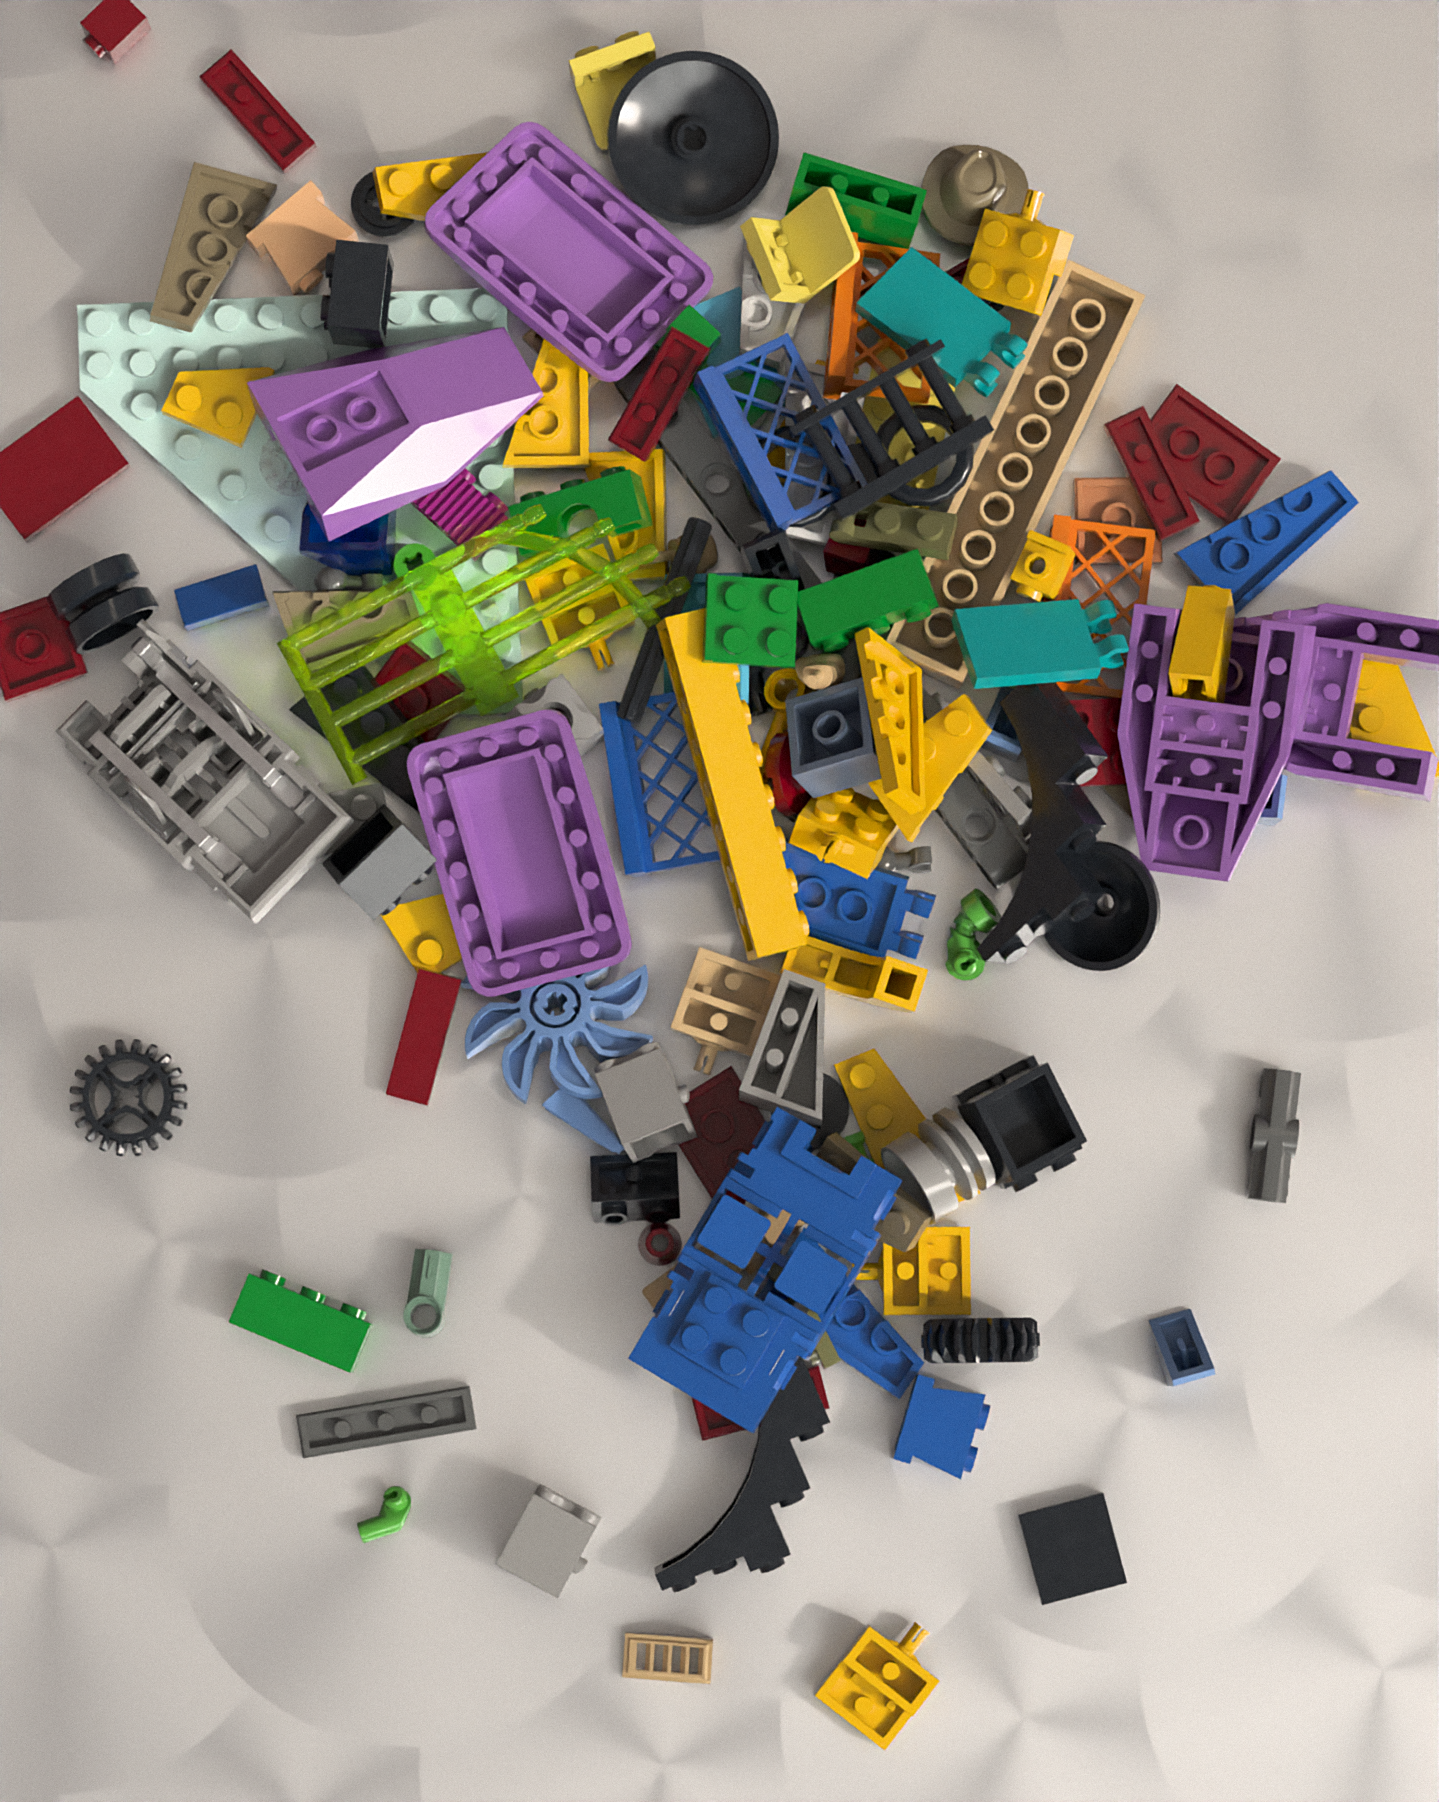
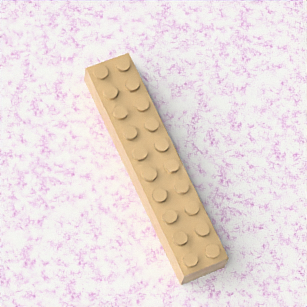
[886,259,1146,690]

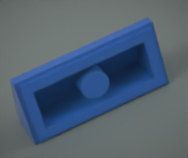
[174,564,270,631]

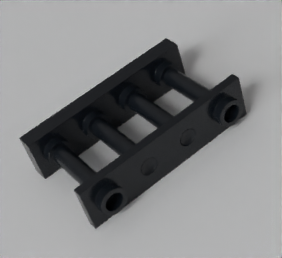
[787,338,994,523]

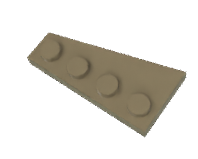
[150,162,277,333]

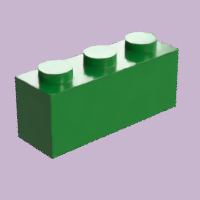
[785,152,927,249]
[797,549,939,652]
[229,1269,373,1373]

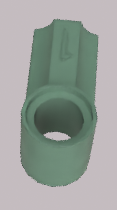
[403,1249,453,1338]

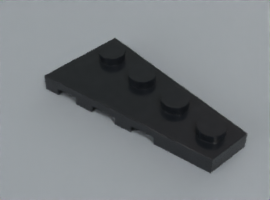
[288,656,426,813]

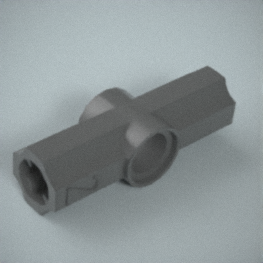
[1247,1068,1301,1203]

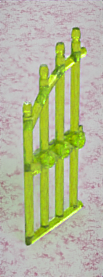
[276,504,691,785]

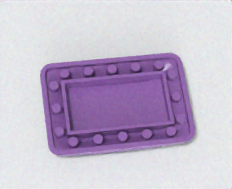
[424,122,714,382]
[407,709,632,997]

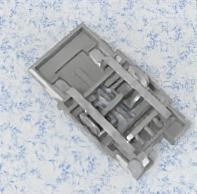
[55,619,355,924]

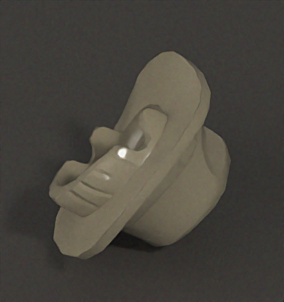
[921,145,1029,247]

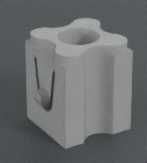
[505,673,604,757]
[594,1042,698,1163]
[496,1484,602,1598]

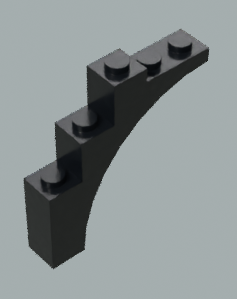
[977,682,1108,964]
[654,1356,830,1592]

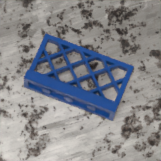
[693,333,867,532]
[599,692,720,877]

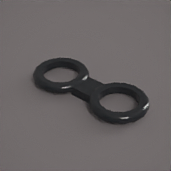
[742,404,974,528]

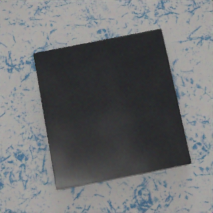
[1017,1492,1127,1605]

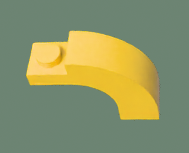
[779,936,928,1013]

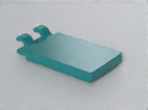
[855,247,1028,398]
[951,599,1129,689]

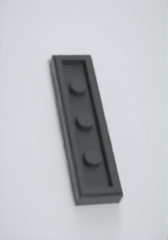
[296,1386,477,1458]

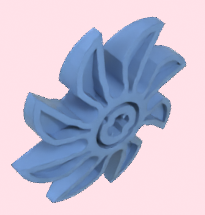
[461,964,653,1104]

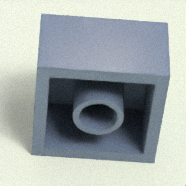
[785,677,881,798]

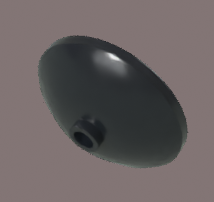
[1043,841,1160,971]

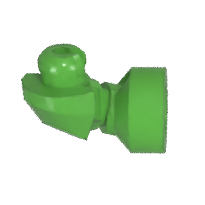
[945,888,1001,981]

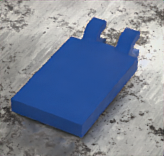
[782,838,936,959]

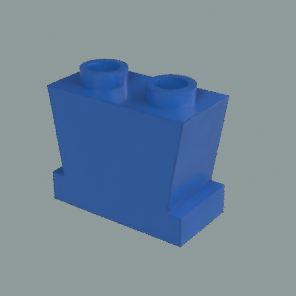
[891,1374,991,1479]

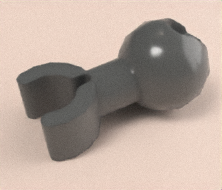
[314,565,383,591]
[877,846,932,873]

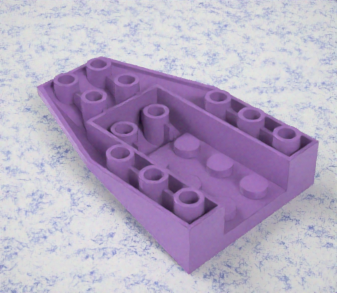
[247,327,543,541]

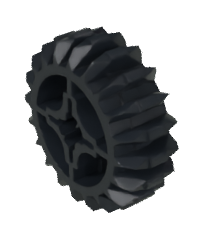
[70,1039,188,1157]
[921,1317,1040,1363]

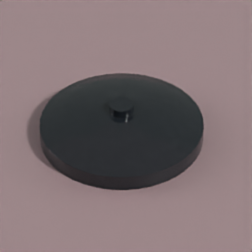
[607,51,779,225]

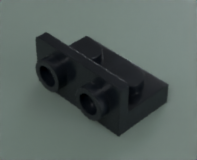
[590,1152,680,1226]

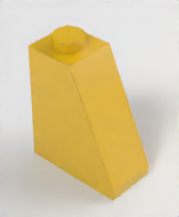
[1168,585,1235,703]

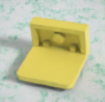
[569,31,656,151]
[740,186,860,304]

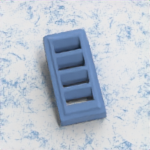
[542,1088,625,1155]

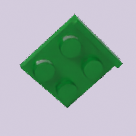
[702,573,798,668]

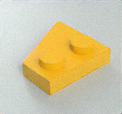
[161,367,275,448]

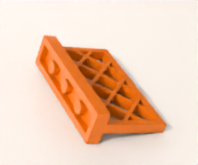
[822,232,941,404]
[1041,514,1156,698]

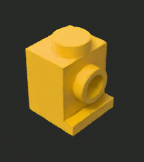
[1010,529,1075,602]

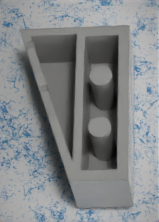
[739,969,825,1130]

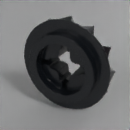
[351,172,415,239]

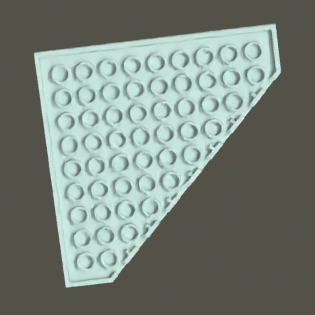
[77,288,523,717]

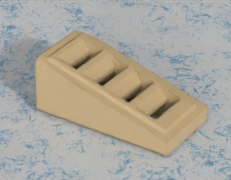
[622,1632,713,1684]

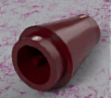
[638,1223,682,1266]

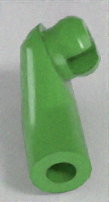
[357,1486,411,1543]

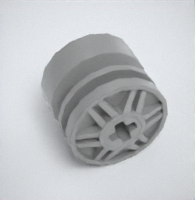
[881,1107,996,1225]

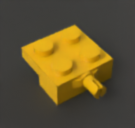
[962,189,1074,316]
[523,543,635,671]
[788,787,899,879]
[852,1227,971,1315]
[814,1622,939,1750]

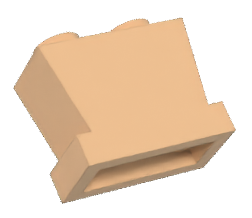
[245,180,359,296]

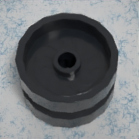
[46,553,159,654]

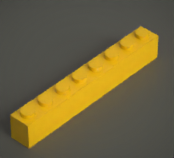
[656,608,809,961]

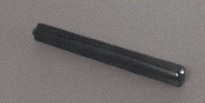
[617,517,712,724]

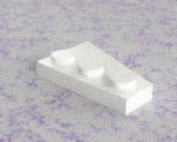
[739,237,807,370]

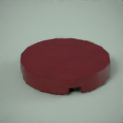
[765,730,812,816]

